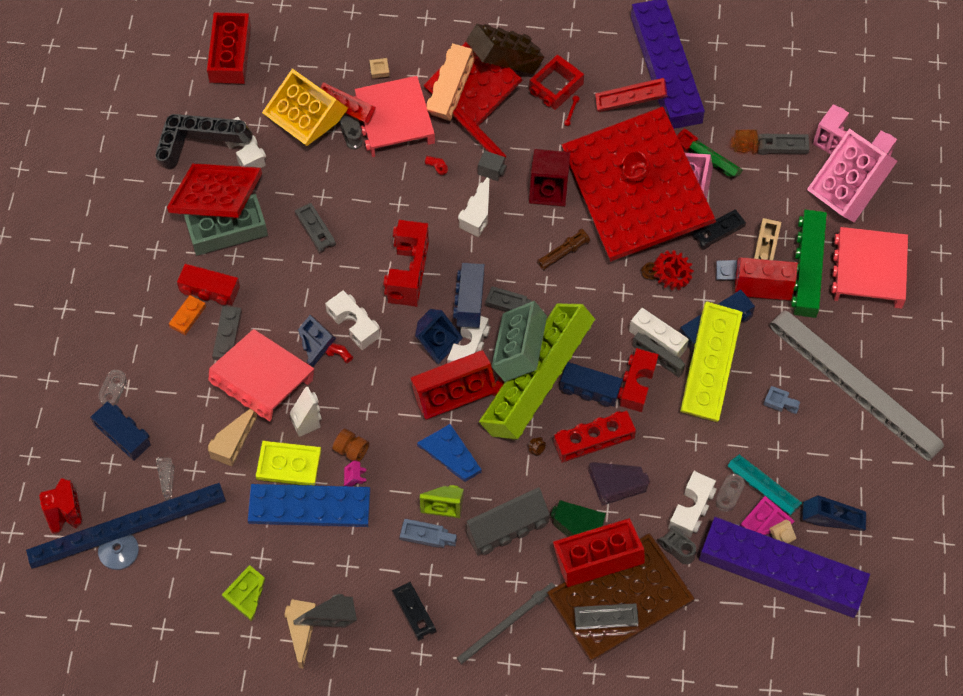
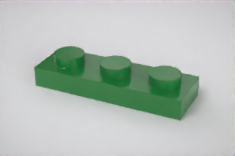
[690,141,743,177]

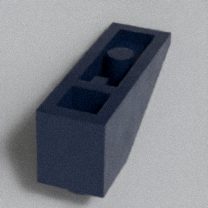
[803,495,866,531]

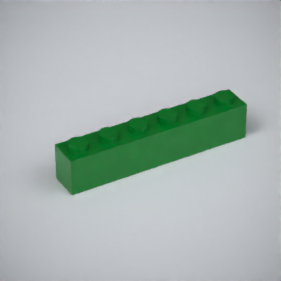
[791,209,827,318]

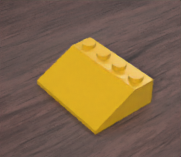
[262,69,348,146]

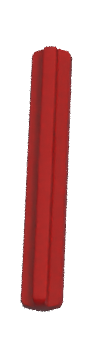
[452,107,506,158]

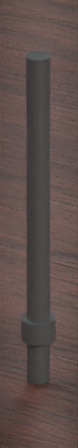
[457,582,556,665]

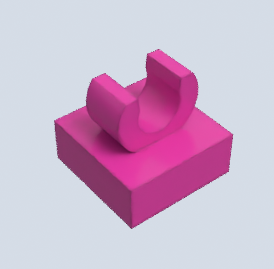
[344,461,366,487]

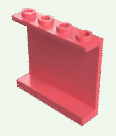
[354,76,435,157]
[831,227,908,309]
[208,329,314,421]

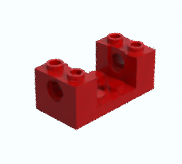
[383,220,429,307]

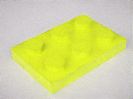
[256,441,321,486]

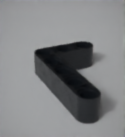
[155,114,253,169]

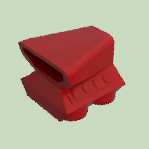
[39,478,82,534]

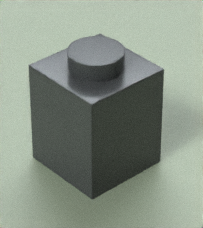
[478,151,507,181]

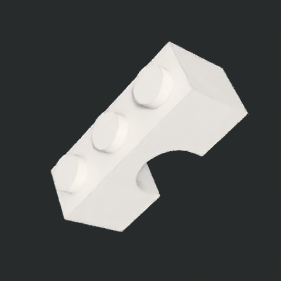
[225,117,266,168]
[325,290,380,350]
[629,308,689,358]
[447,316,491,363]
[669,471,717,538]

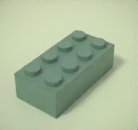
[184,194,268,256]
[491,301,547,382]

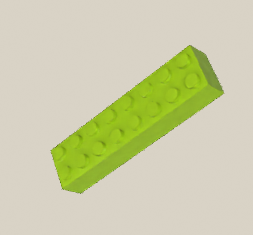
[479,303,595,440]

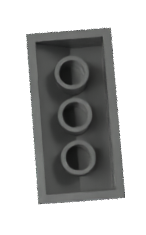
[467,487,550,556]

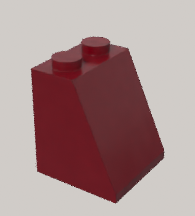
[529,149,571,207]

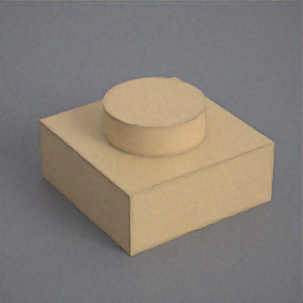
[369,58,390,79]
[769,519,796,543]

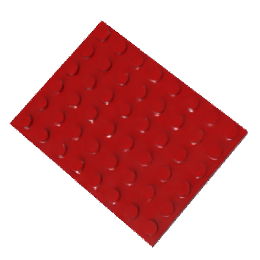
[561,107,716,262]

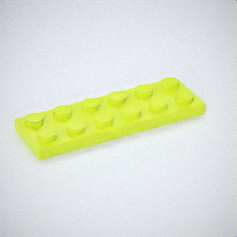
[680,301,743,422]

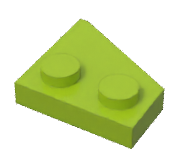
[222,565,265,621]

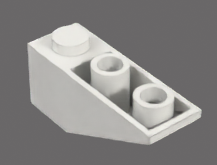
[458,177,489,237]
[290,387,322,437]

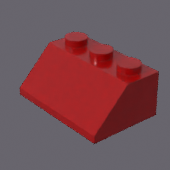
[734,257,798,301]

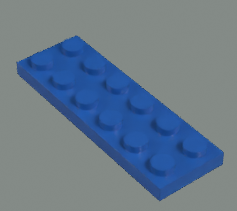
[248,484,371,527]

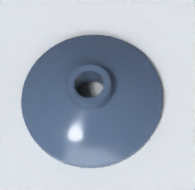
[98,535,139,570]

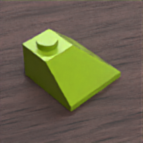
[420,485,464,518]

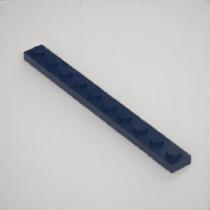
[26,482,226,569]

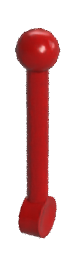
[564,96,580,126]

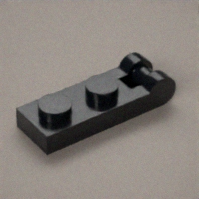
[692,209,746,250]
[392,582,437,641]

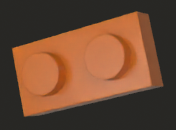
[169,295,206,336]

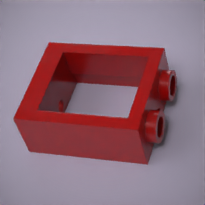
[529,54,584,110]

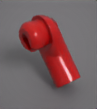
[425,156,448,175]
[325,343,353,363]

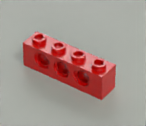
[553,411,636,463]

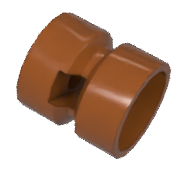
[332,428,370,462]

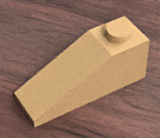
[754,218,781,260]
[208,409,257,466]
[285,599,316,669]

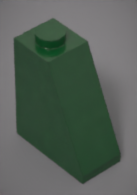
[551,500,606,537]

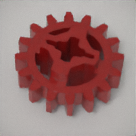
[652,250,694,290]

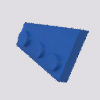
[417,424,482,482]

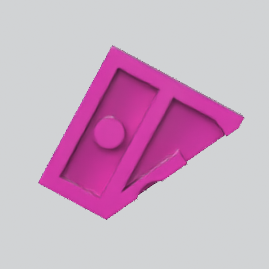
[739,496,795,535]

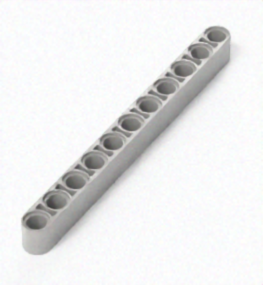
[770,311,944,461]

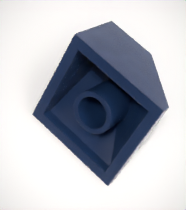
[415,309,463,364]

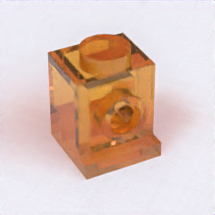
[730,130,759,155]

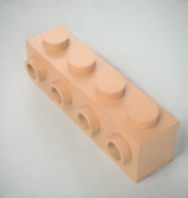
[427,43,476,121]

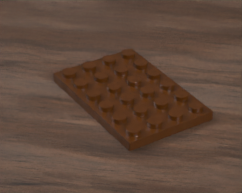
[547,533,695,662]

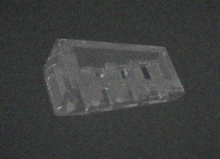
[156,458,175,501]

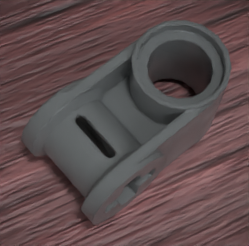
[340,115,362,149]
[658,526,696,564]

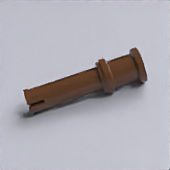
[537,228,590,270]

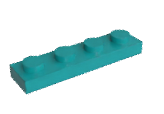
[728,454,802,515]

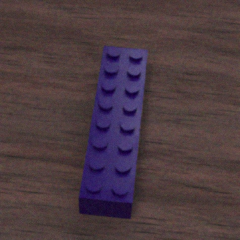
[631,0,705,129]
[699,517,870,618]

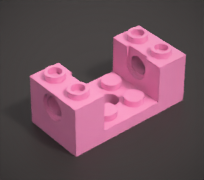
[813,104,897,156]

